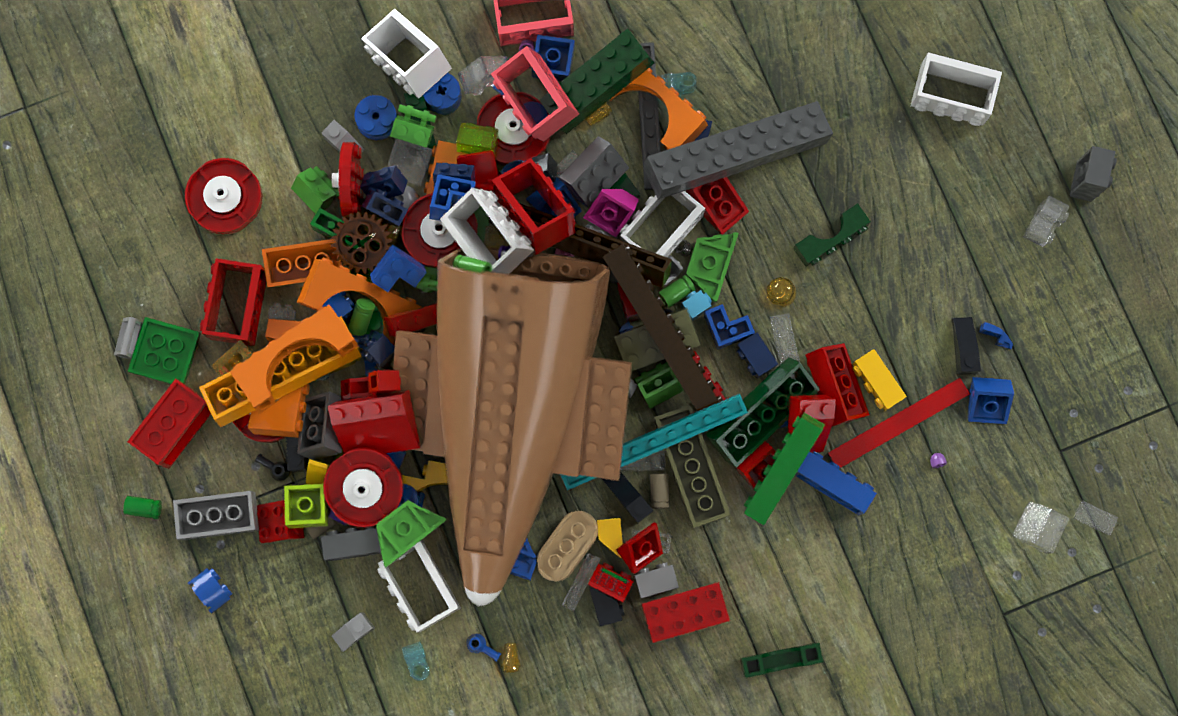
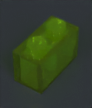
[456,122,499,155]

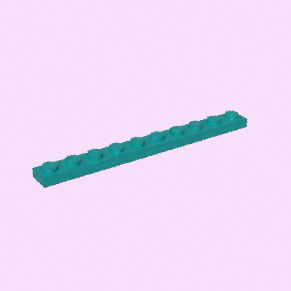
[560,393,748,490]

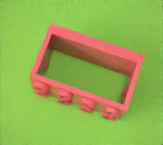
[494,0,574,46]
[491,46,579,142]

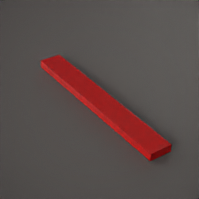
[827,378,970,468]

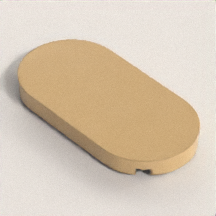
[537,511,598,581]

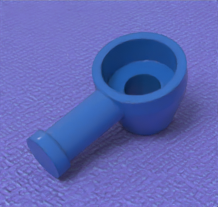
[466,634,501,662]

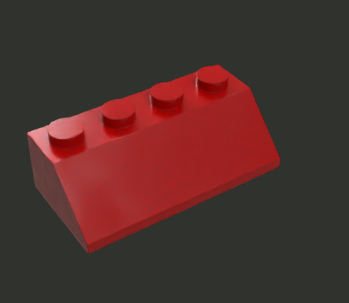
[805,343,870,427]

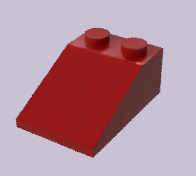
[685,177,749,235]
[788,395,836,452]

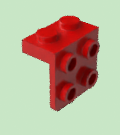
[456,150,499,192]
[257,500,304,543]

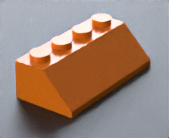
[262,239,345,287]

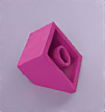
[583,189,639,237]

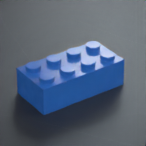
[795,451,877,516]

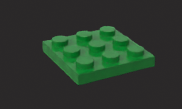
[127,317,201,384]

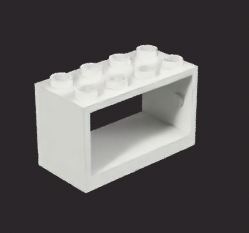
[361,9,452,99]
[911,53,1002,126]
[440,188,534,274]
[619,191,705,258]
[377,540,461,632]

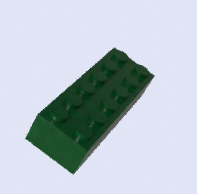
[539,28,655,134]
[705,357,820,468]

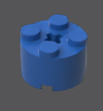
[423,73,462,115]
[188,568,232,614]

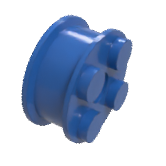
[354,95,397,140]

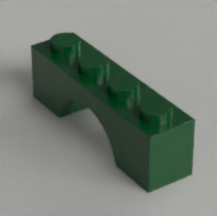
[793,203,871,267]
[740,642,823,678]

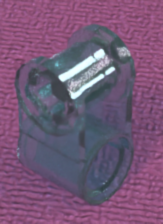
[661,72,697,95]
[402,641,430,681]

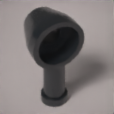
[255,453,290,481]

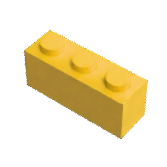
[852,349,907,412]

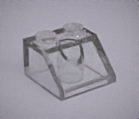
[1012,501,1070,554]

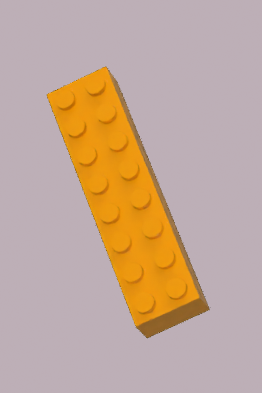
[199,316,362,427]

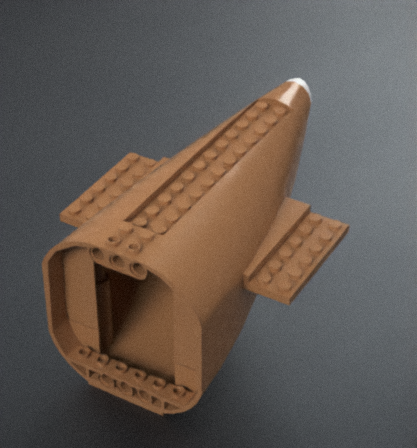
[392,247,632,606]

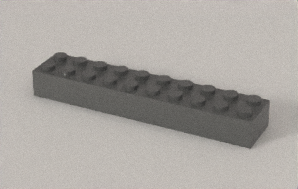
[643,101,833,200]

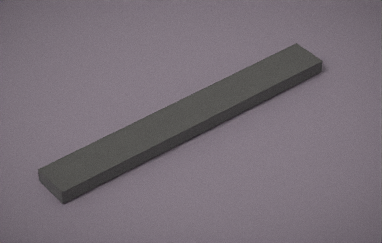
[638,42,661,190]

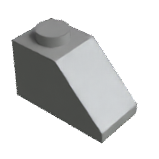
[321,120,364,153]
[332,612,375,652]

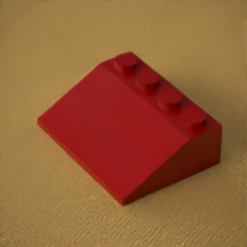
[328,390,421,454]

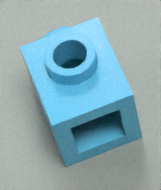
[681,290,712,321]

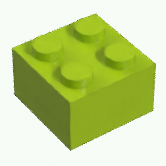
[284,484,328,528]

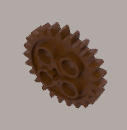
[331,211,394,274]

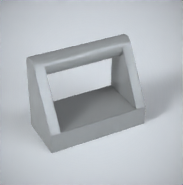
[114,317,143,359]

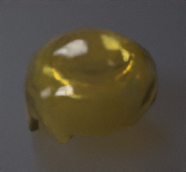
[767,277,797,307]

